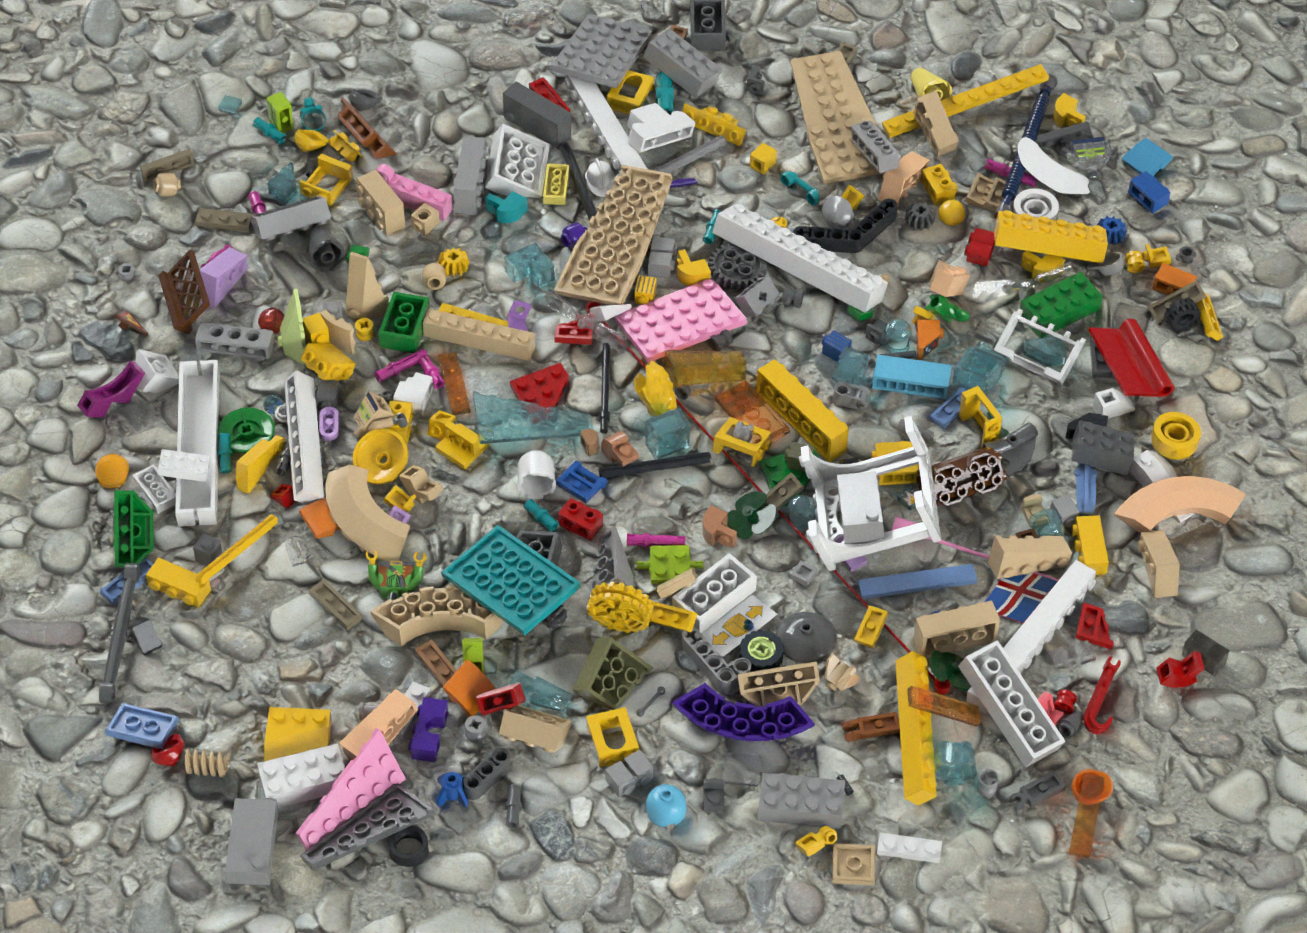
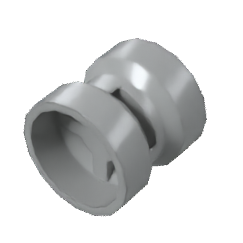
[977,769,999,797]

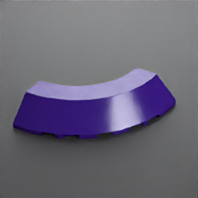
[672,683,815,741]

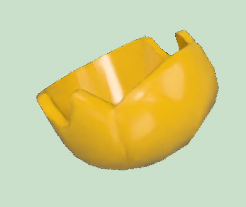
[938,200,966,226]

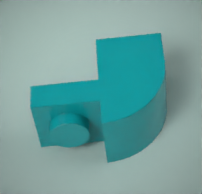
[485,191,528,223]

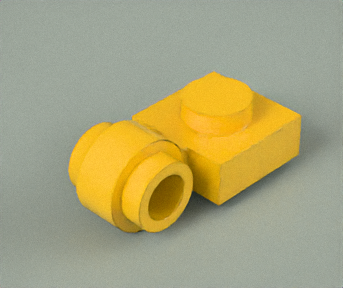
[795,826,837,857]

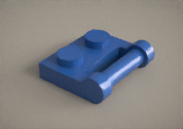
[556,461,608,503]

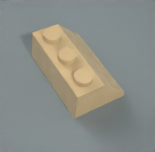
[499,705,572,753]

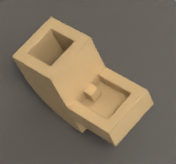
[399,465,444,504]

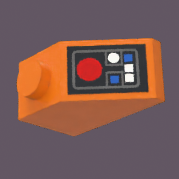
[916,320,944,360]

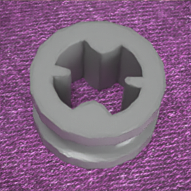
[118,263,135,281]

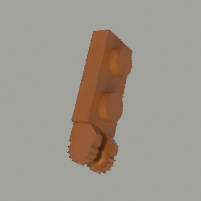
[841,712,900,742]

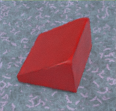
[270,484,295,508]

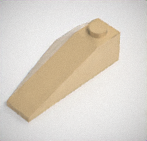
[346,252,389,320]

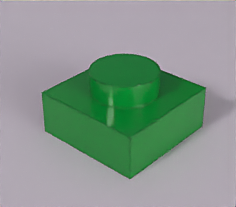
[346,244,370,263]
[847,305,874,321]

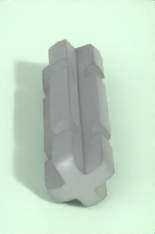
[898,419,934,442]

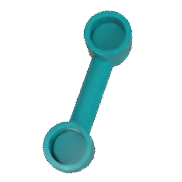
[780,171,820,206]

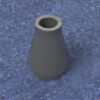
[1058,710,1084,738]

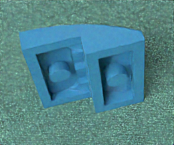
[1122,138,1173,176]

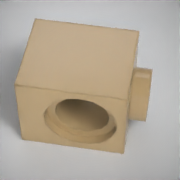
[411,203,440,236]

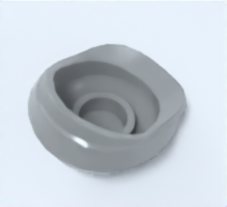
[822,196,853,228]

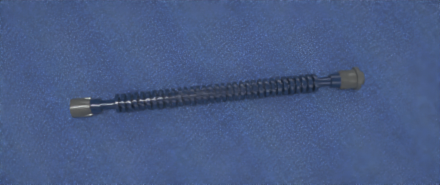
[994,73,1058,220]

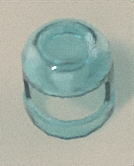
[883,319,912,353]
[787,495,816,529]
[1029,509,1065,538]

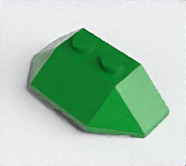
[113,490,154,568]

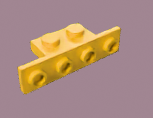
[682,103,746,146]

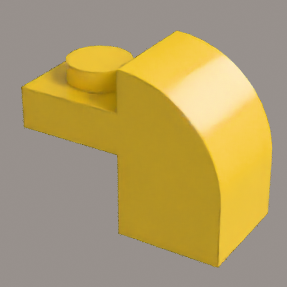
[1053,93,1086,129]
[676,249,711,286]
[1021,251,1065,282]

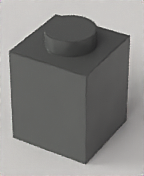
[316,380,340,410]
[193,533,222,566]

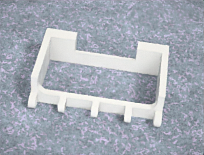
[994,309,1086,386]

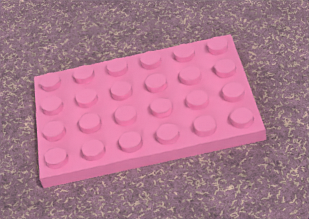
[614,278,747,363]

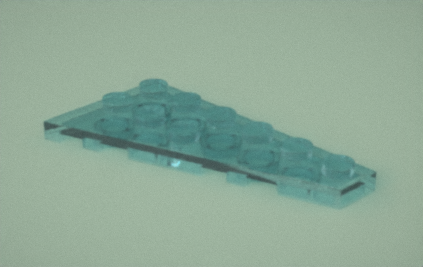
[473,391,593,444]

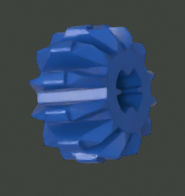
[1097,216,1127,246]

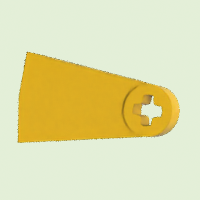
[236,435,286,494]

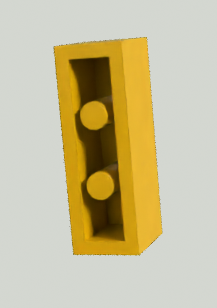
[1072,515,1109,575]
[146,557,211,607]

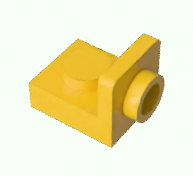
[427,410,456,440]

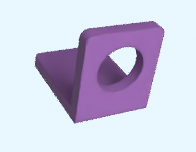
[507,300,531,331]

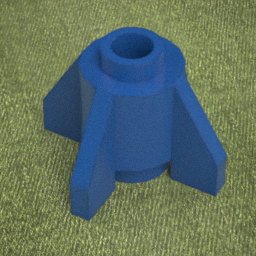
[436,772,468,808]

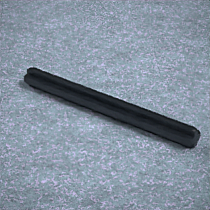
[560,142,597,221]
[599,452,712,478]

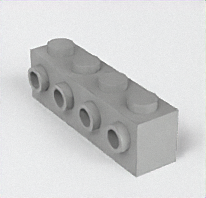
[851,120,901,173]

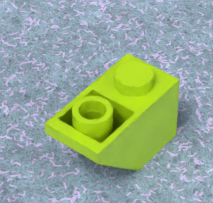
[462,638,484,673]

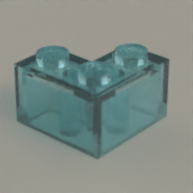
[504,242,555,287]

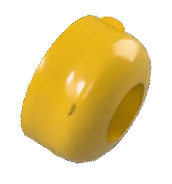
[1151,412,1201,460]

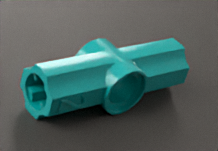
[656,71,674,115]

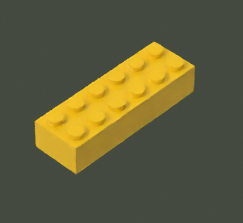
[994,210,1108,263]
[756,359,849,463]

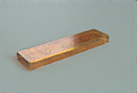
[438,352,471,415]
[907,686,980,727]
[1069,773,1105,858]

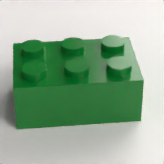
[379,291,430,353]

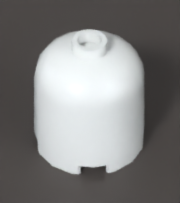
[517,450,556,499]

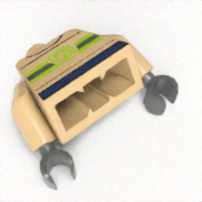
[354,391,408,439]

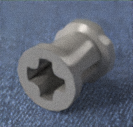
[359,702,381,720]

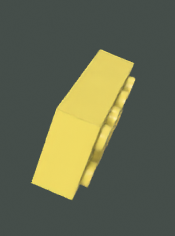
[543,164,569,205]

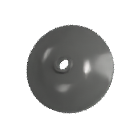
[776,612,836,663]

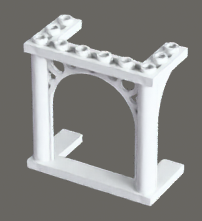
[799,416,941,571]

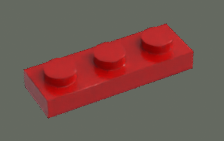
[529,77,570,112]

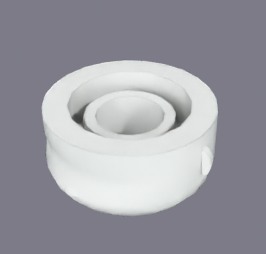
[1013,189,1059,221]

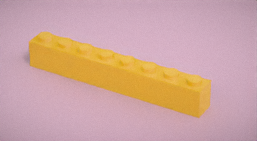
[895,651,937,806]

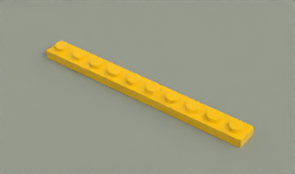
[882,64,1049,138]

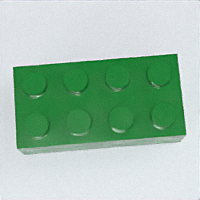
[1020,272,1103,339]

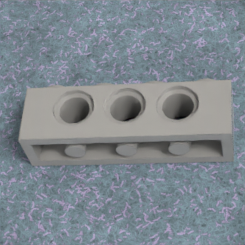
[195,322,275,360]

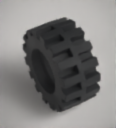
[1164,298,1201,331]

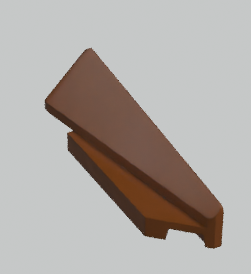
[338,97,397,159]

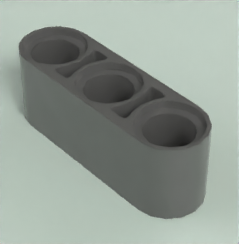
[463,747,511,800]

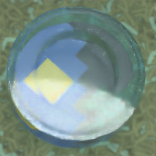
[263,395,283,414]

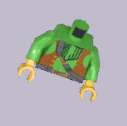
[366,550,427,601]

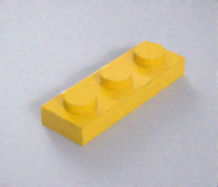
[1195,293,1223,341]
[650,601,697,632]

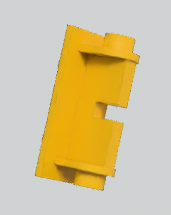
[329,130,363,162]

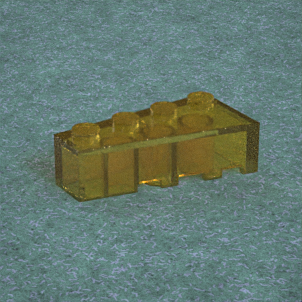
[664,350,746,386]

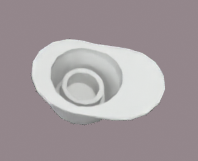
[585,158,615,197]

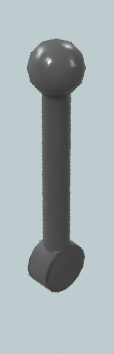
[636,686,665,717]

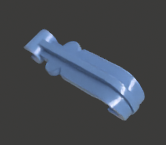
[1074,462,1098,516]

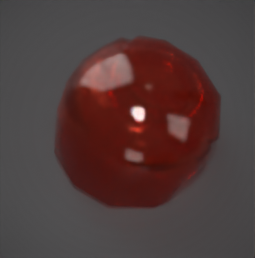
[258,307,285,334]

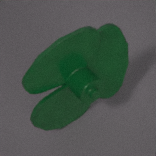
[727,491,777,540]
[929,650,972,691]

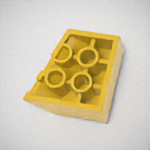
[264,707,332,762]

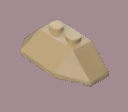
[737,661,820,707]

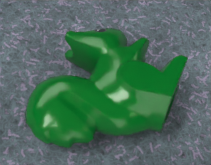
[925,294,970,323]

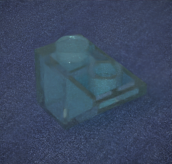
[268,162,297,205]

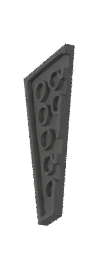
[300,783,436,870]

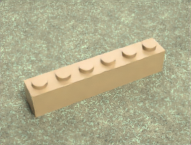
[423,309,535,361]

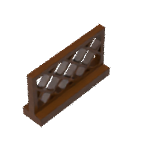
[158,250,210,334]

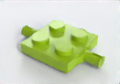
[637,545,704,584]

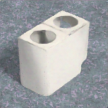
[393,372,433,416]

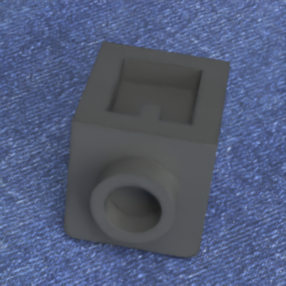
[746,64,765,95]
[866,319,893,345]
[703,778,725,811]

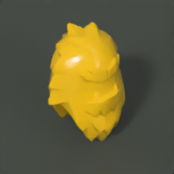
[634,361,677,418]

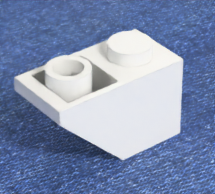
[1093,388,1135,419]

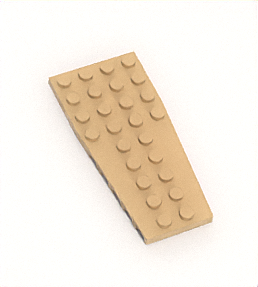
[790,51,884,184]
[554,165,673,305]

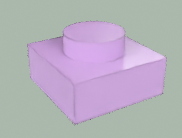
[389,505,412,524]

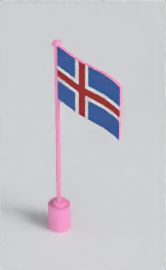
[891,517,1060,624]

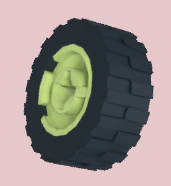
[739,630,784,672]

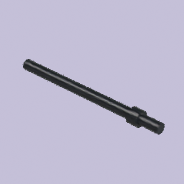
[599,343,610,434]

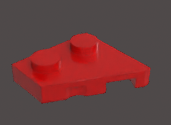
[554,316,594,345]
[1075,603,1114,650]

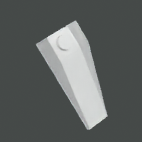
[1130,450,1195,523]

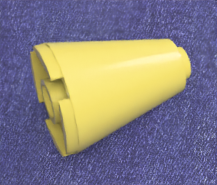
[910,67,952,100]

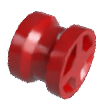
[1054,690,1077,715]

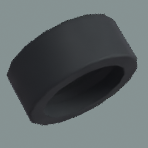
[388,826,429,867]

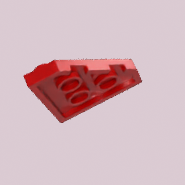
[510,362,569,425]

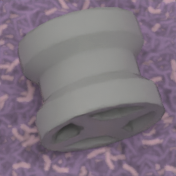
[733,421,754,443]
[465,716,486,742]

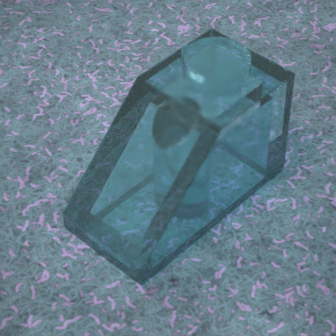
[1023,337,1067,367]

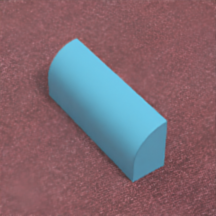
[872,354,952,399]

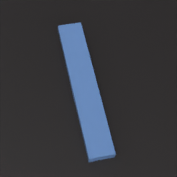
[857,564,977,599]

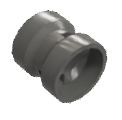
[782,287,804,308]
[707,329,733,353]

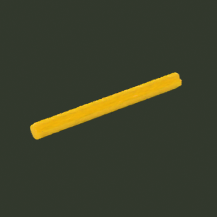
[195,514,278,585]

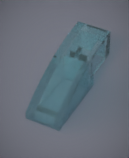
[509,670,573,712]

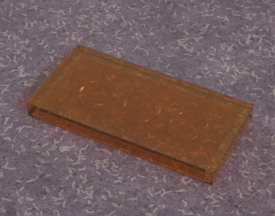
[715,380,790,443]

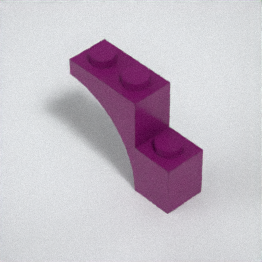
[77,361,145,417]

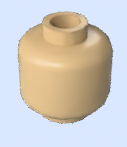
[153,173,181,197]
[422,263,446,290]

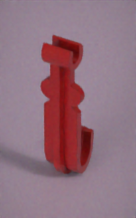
[1083,656,1121,735]

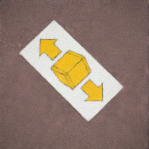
[701,594,778,657]

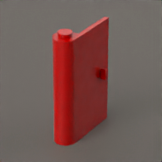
[1088,319,1175,397]

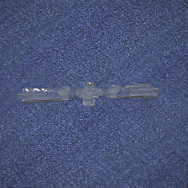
[971,265,1075,304]
[544,289,628,354]

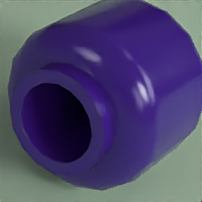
[561,222,587,249]

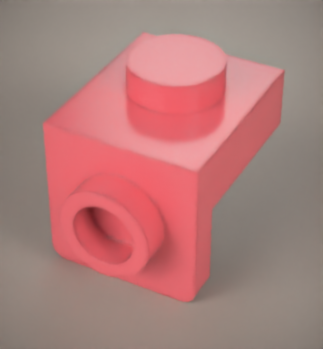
[1037,692,1065,726]

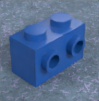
[1128,171,1170,214]

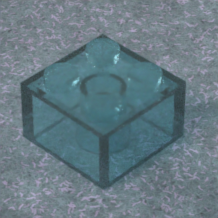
[952,346,1004,397]
[645,408,690,459]

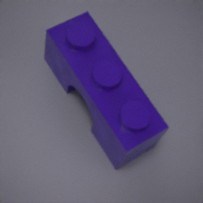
[408,697,449,763]

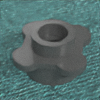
[1175,246,1197,265]

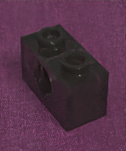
[1182,629,1230,676]

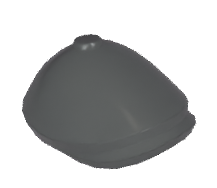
[348,89,383,112]

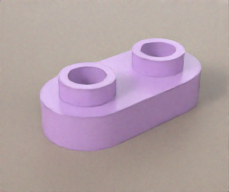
[319,407,339,441]

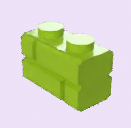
[267,92,294,133]

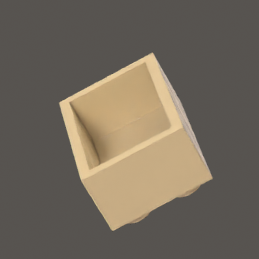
[356,169,405,236]

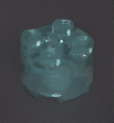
[832,346,871,385]
[934,741,977,786]

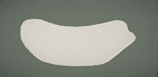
[1017,137,1090,194]

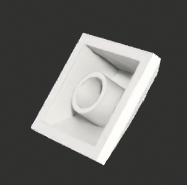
[136,349,179,394]

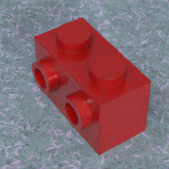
[558,498,603,541]

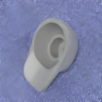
[1086,252,1124,276]

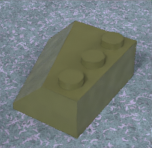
[573,637,654,710]

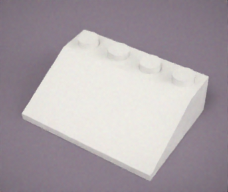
[485,123,550,198]

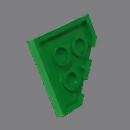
[759,449,818,507]

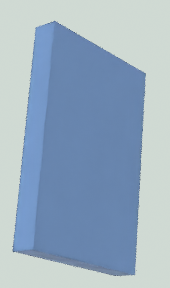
[105,703,179,749]

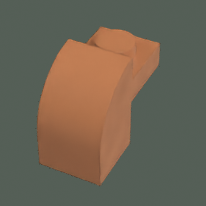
[601,431,639,467]
[702,505,737,548]

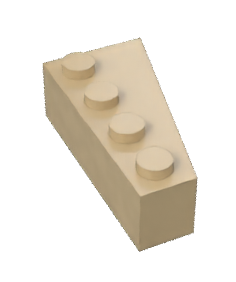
[988,536,1072,579]

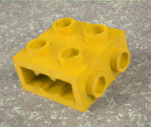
[300,343,356,381]
[871,441,920,485]

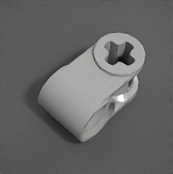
[832,382,870,411]

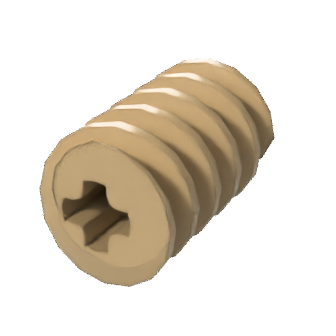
[185,748,230,778]

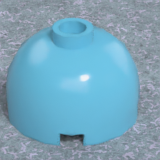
[646,784,687,827]

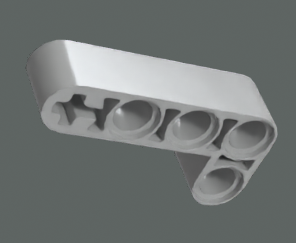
[681,627,751,694]

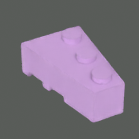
[197,247,248,309]

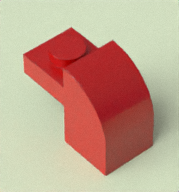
[1156,651,1205,688]

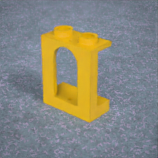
[607,70,654,115]
[299,154,353,206]
[959,386,1002,446]
[712,417,772,467]
[586,707,639,767]

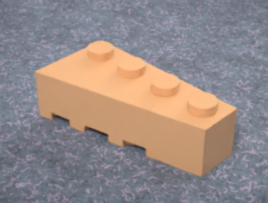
[339,689,418,761]

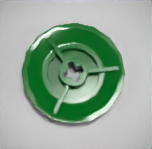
[218,408,275,453]

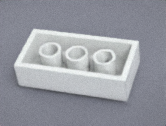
[158,449,210,482]
[133,464,176,514]

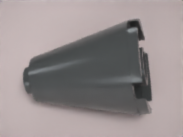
[309,225,345,272]

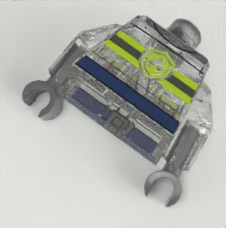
[1057,136,1112,180]

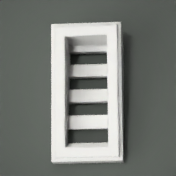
[590,304,632,322]

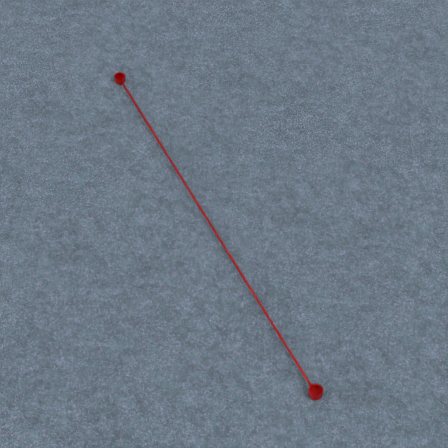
[586,302,951,695]

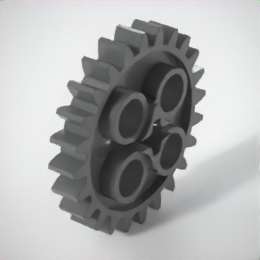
[708,243,767,291]

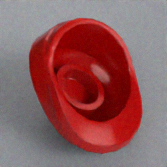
[151,734,184,766]

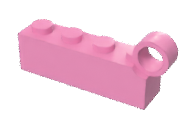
[376,164,453,221]

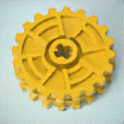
[586,582,654,633]

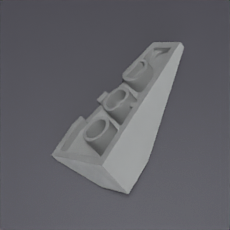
[589,526,634,594]

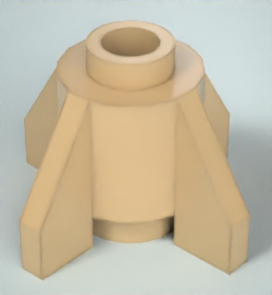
[824,654,861,692]

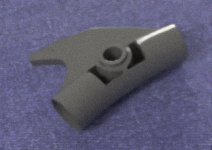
[982,422,1038,477]

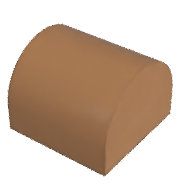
[580,429,599,456]

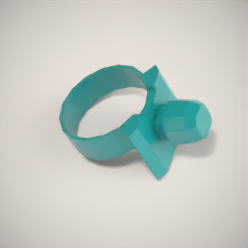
[300,97,326,132]

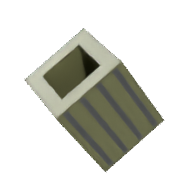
[784,442,814,472]

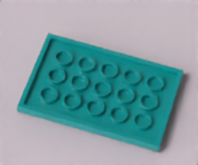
[441,525,581,636]

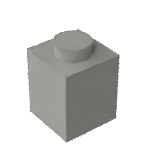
[1050,495,1079,529]

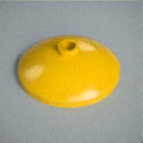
[353,428,409,485]

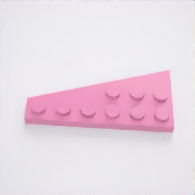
[296,728,406,850]

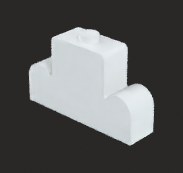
[627,103,695,153]

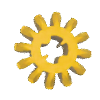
[438,247,469,277]

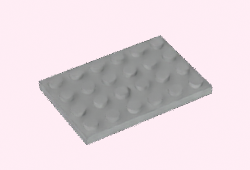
[551,14,652,88]

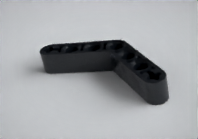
[793,199,897,253]

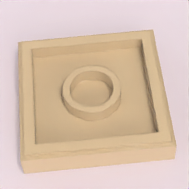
[832,843,875,886]

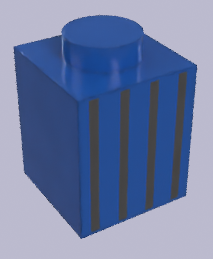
[822,330,852,363]

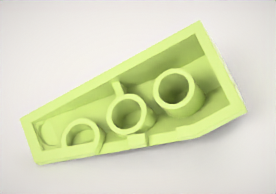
[277,289,306,365]

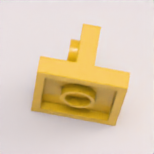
[435,421,489,470]

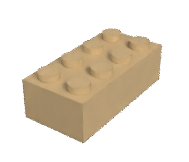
[913,601,1000,658]

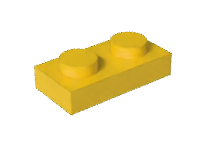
[854,605,889,649]

